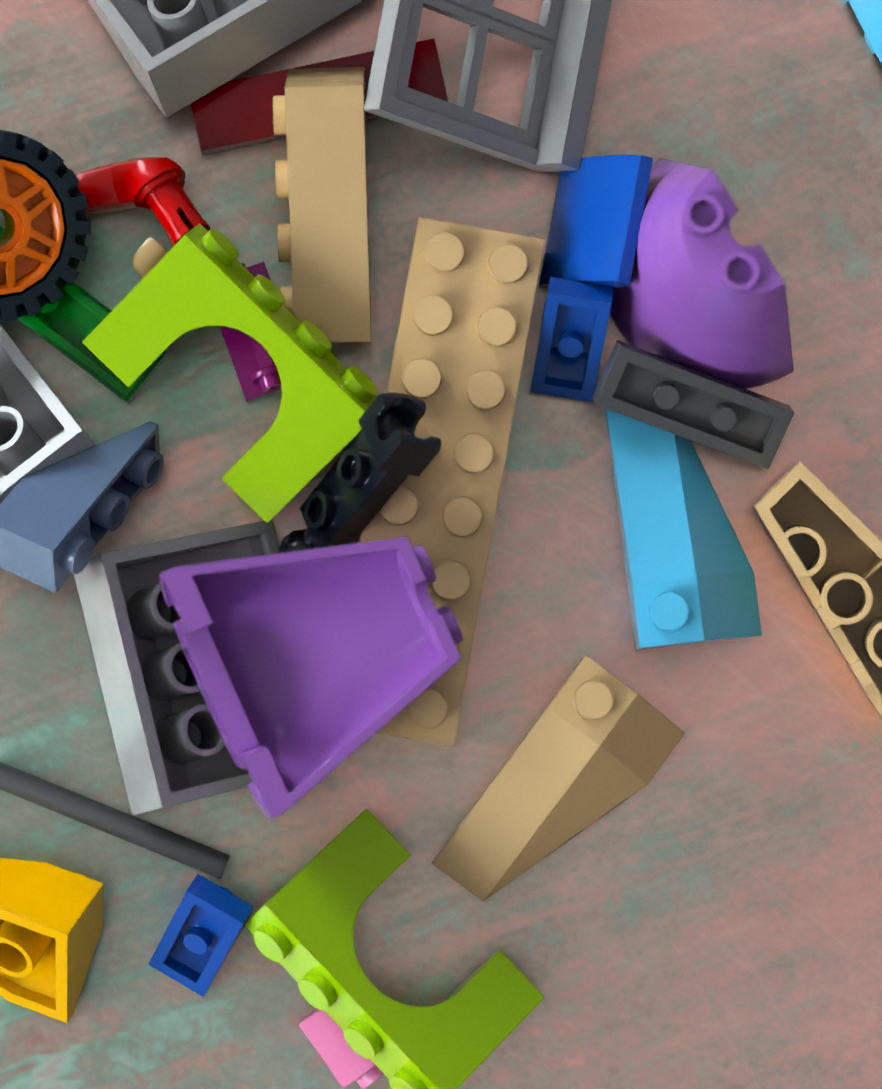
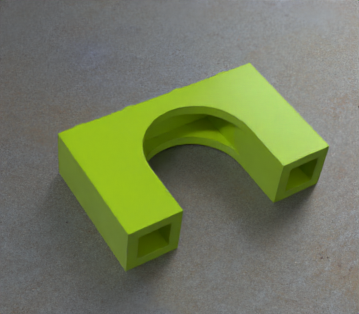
[82,223,378,523]
[244,808,545,1089]

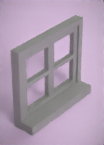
[363,0,611,172]

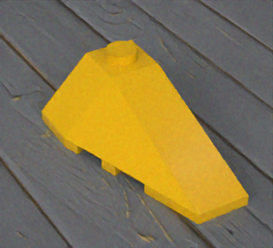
[0,858,104,1023]

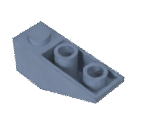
[0,421,164,593]

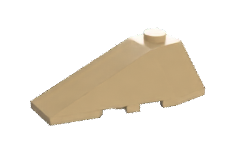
[432,655,685,901]

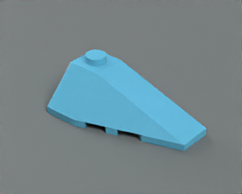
[605,408,762,651]

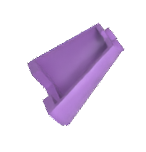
[610,158,794,389]
[160,537,463,819]

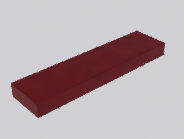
[191,38,448,155]

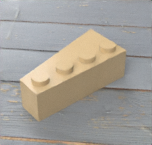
[273,67,371,343]
[753,461,882,719]

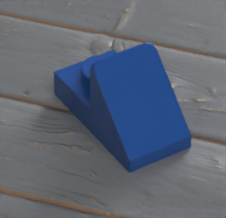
[530,277,614,402]
[148,874,254,997]

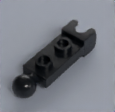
[278,393,441,553]

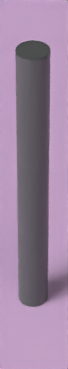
[0,762,230,879]

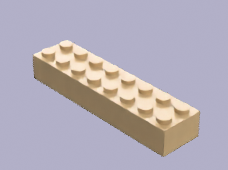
[359,217,545,747]

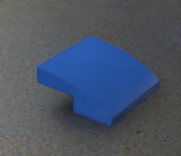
[539,155,653,289]

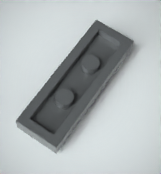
[592,340,795,469]

